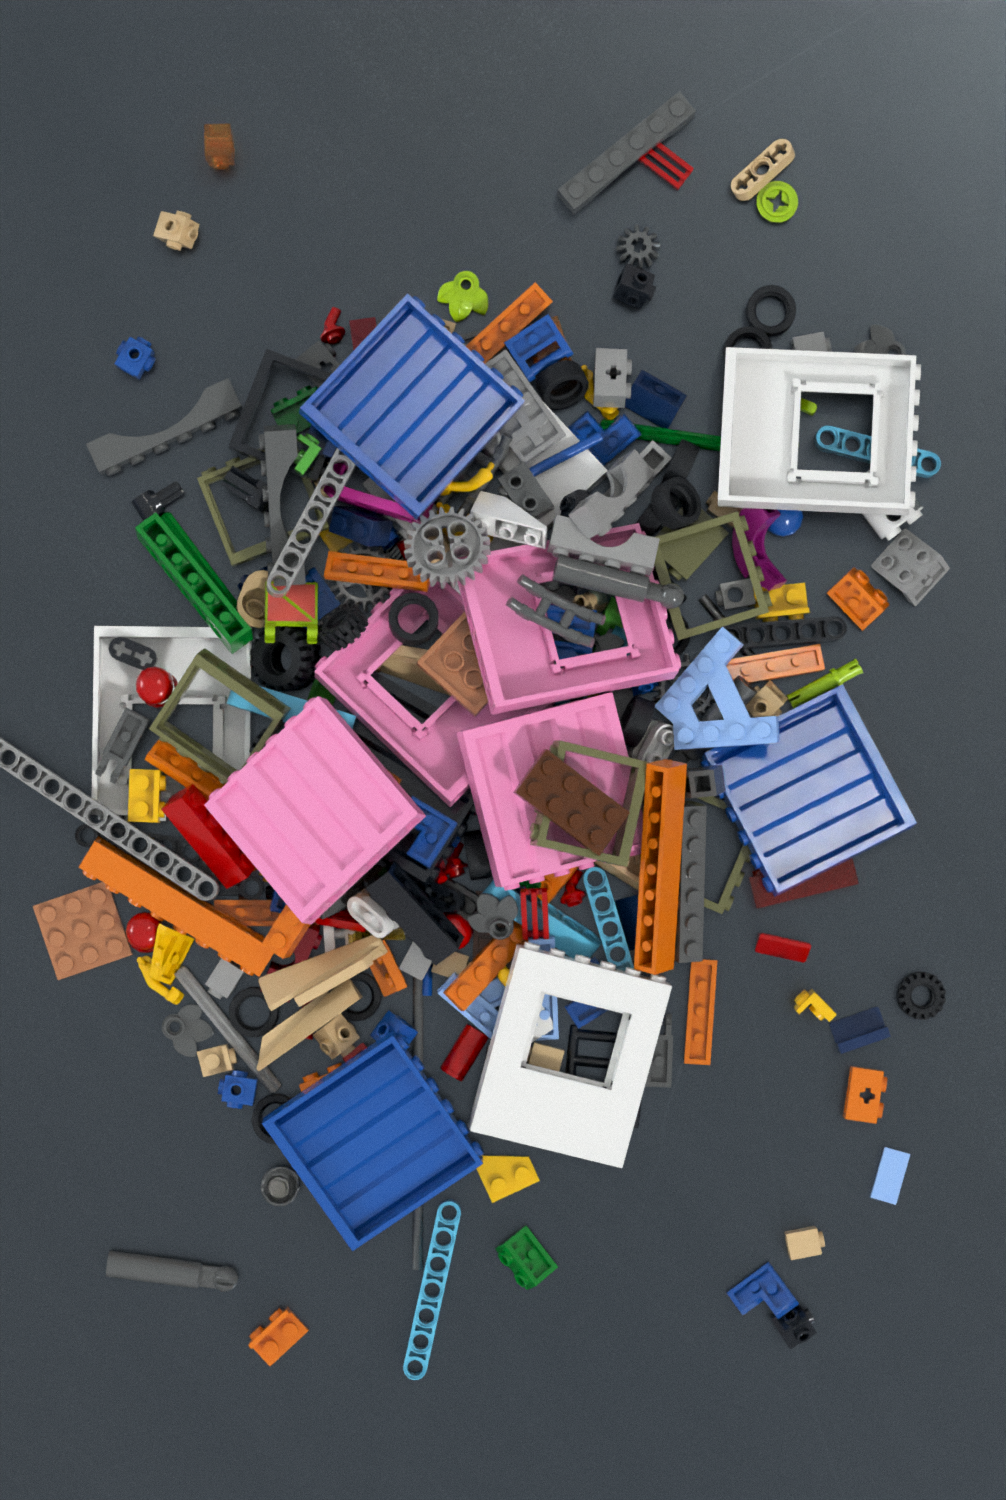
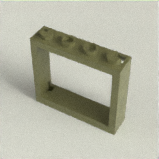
[197,447,329,567]
[654,511,773,640]
[149,648,291,785]
[529,741,650,867]
[697,796,751,914]

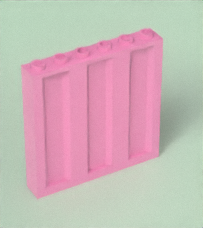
[456,692,643,891]
[204,696,426,924]

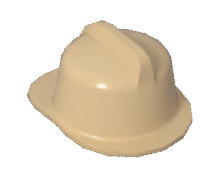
[236,570,274,628]

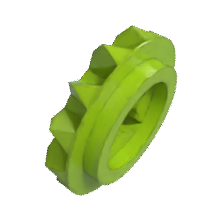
[756,181,798,223]

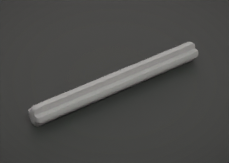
[175,966,281,1094]

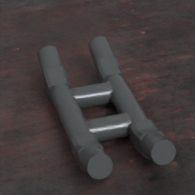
[436,433,513,517]
[506,574,606,648]

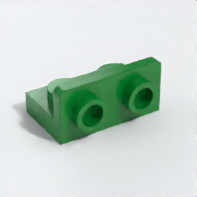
[270,385,318,435]
[495,1226,558,1290]

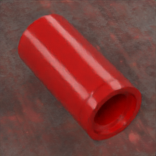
[440,1023,489,1082]

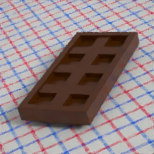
[513,749,630,856]

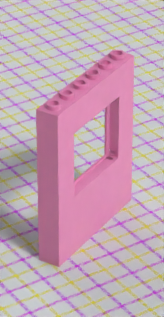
[457,523,681,715]
[314,582,556,807]

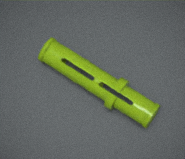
[786,658,863,709]

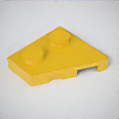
[149,923,194,985]
[476,1155,540,1203]

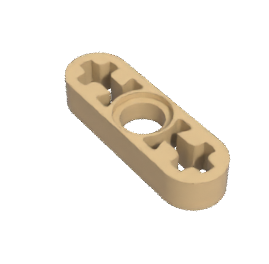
[731,139,795,201]

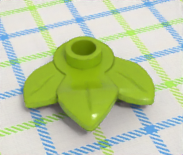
[437,271,488,322]

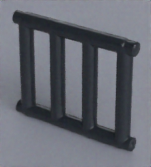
[565,1025,642,1128]

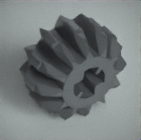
[616,224,661,268]

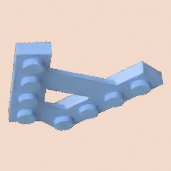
[655,627,780,750]
[437,936,559,1041]

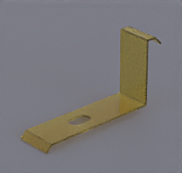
[348,928,405,944]

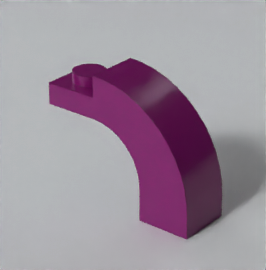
[732,508,787,591]

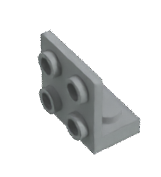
[871,529,950,607]

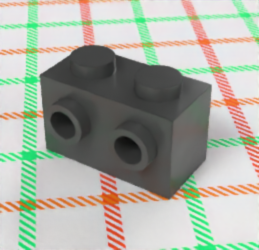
[497,462,554,520]

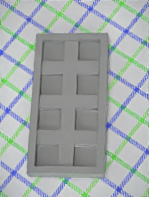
[485,350,566,463]

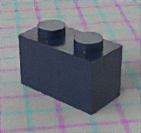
[329,506,393,547]

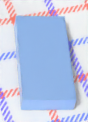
[870,1146,910,1205]

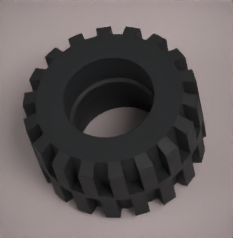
[250,626,322,691]

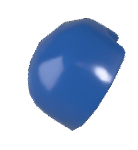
[767,510,803,537]

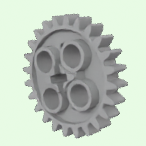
[404,507,491,589]

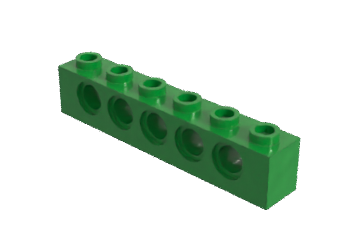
[135,512,253,654]

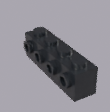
[365,860,464,966]

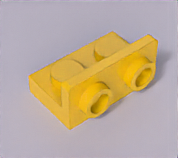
[753,583,810,622]
[128,769,167,823]
[794,989,837,1022]

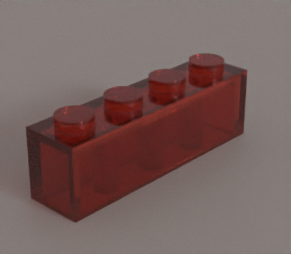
[748,858,859,909]

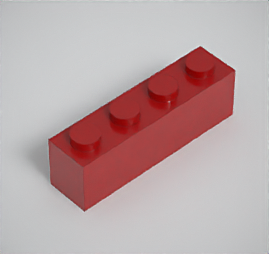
[161,784,256,889]

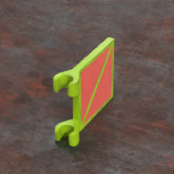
[264,582,318,644]

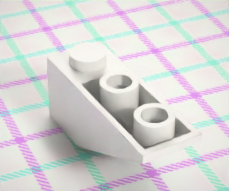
[470,491,547,549]

